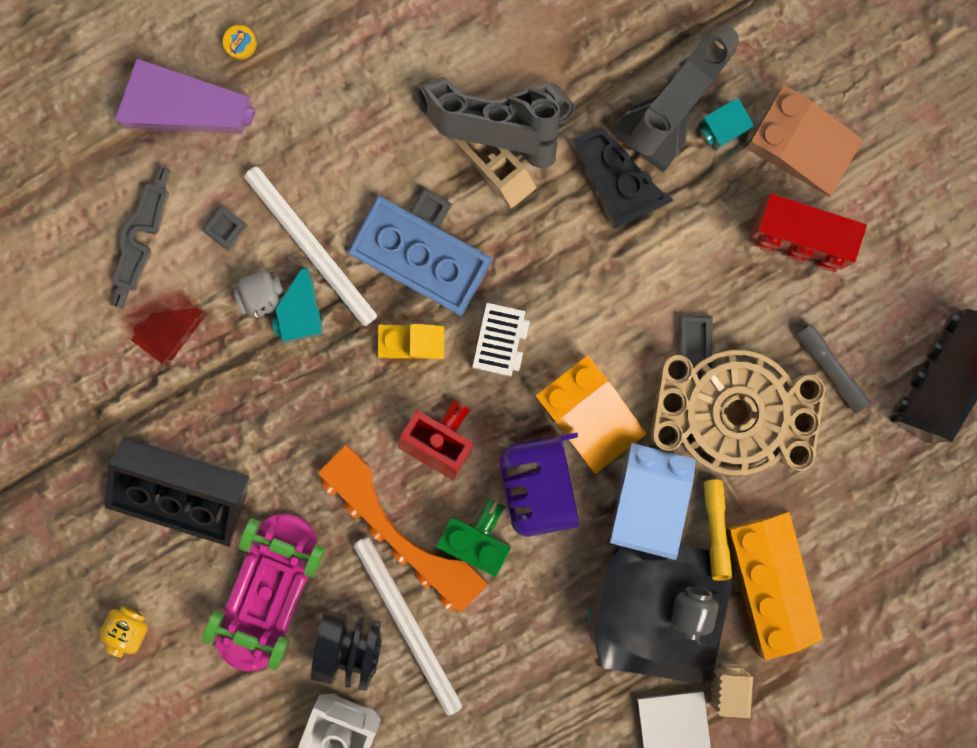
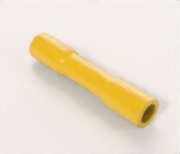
[703,479,732,581]

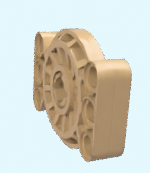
[650,350,825,475]

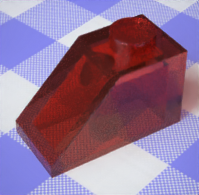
[131,307,208,366]

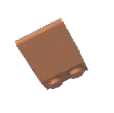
[745,85,863,197]

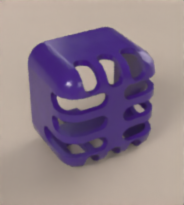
[499,432,579,537]

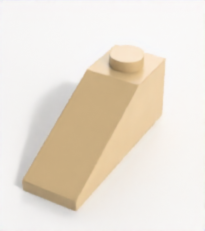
[451,138,537,209]

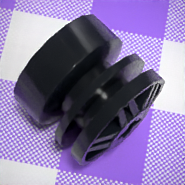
[310,610,382,691]

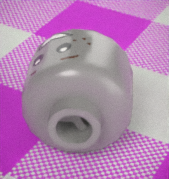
[233,271,285,319]

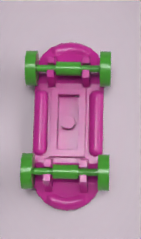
[202,514,326,672]

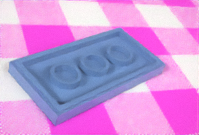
[347,195,494,316]

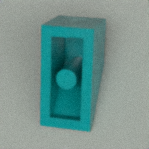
[272,268,324,343]

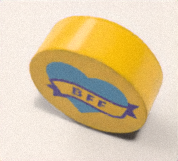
[223,25,257,60]

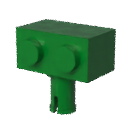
[437,497,511,577]

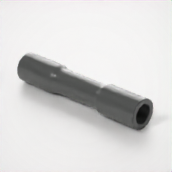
[796,323,871,414]

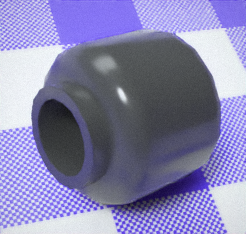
[671,587,719,640]

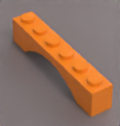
[318,445,489,613]

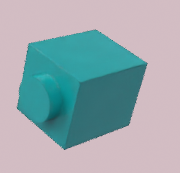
[699,98,754,151]

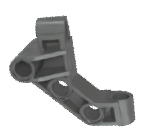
[612,25,739,173]
[415,77,575,168]

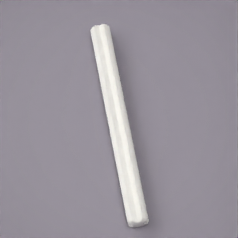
[244,167,377,326]
[354,537,462,715]

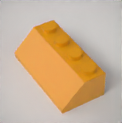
[726,511,823,660]

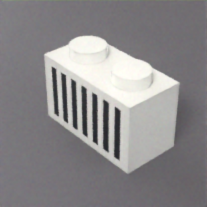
[472,303,530,377]

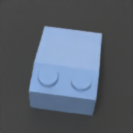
[610,443,696,560]

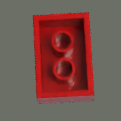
[748,193,867,272]

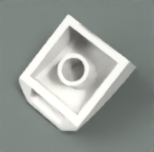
[298,693,381,748]

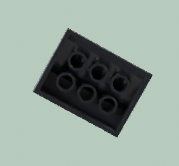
[892,308,977,443]

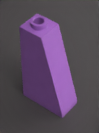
[115,59,256,134]

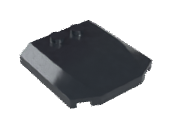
[589,544,734,685]

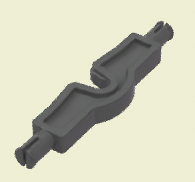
[110,166,171,309]

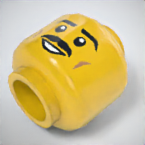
[98,605,148,658]

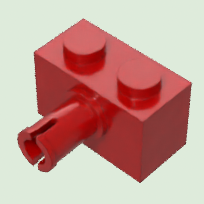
[398,400,474,481]

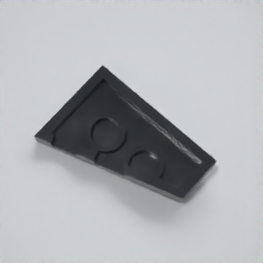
[570,126,674,230]

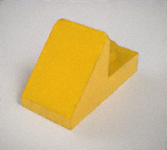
[378,324,444,359]

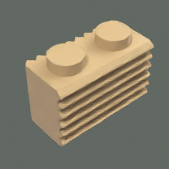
[708,661,753,718]

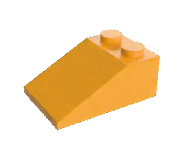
[535,355,646,474]

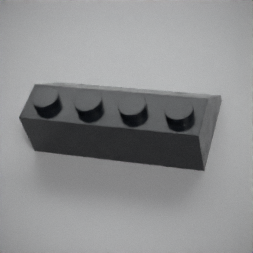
[105,437,250,547]

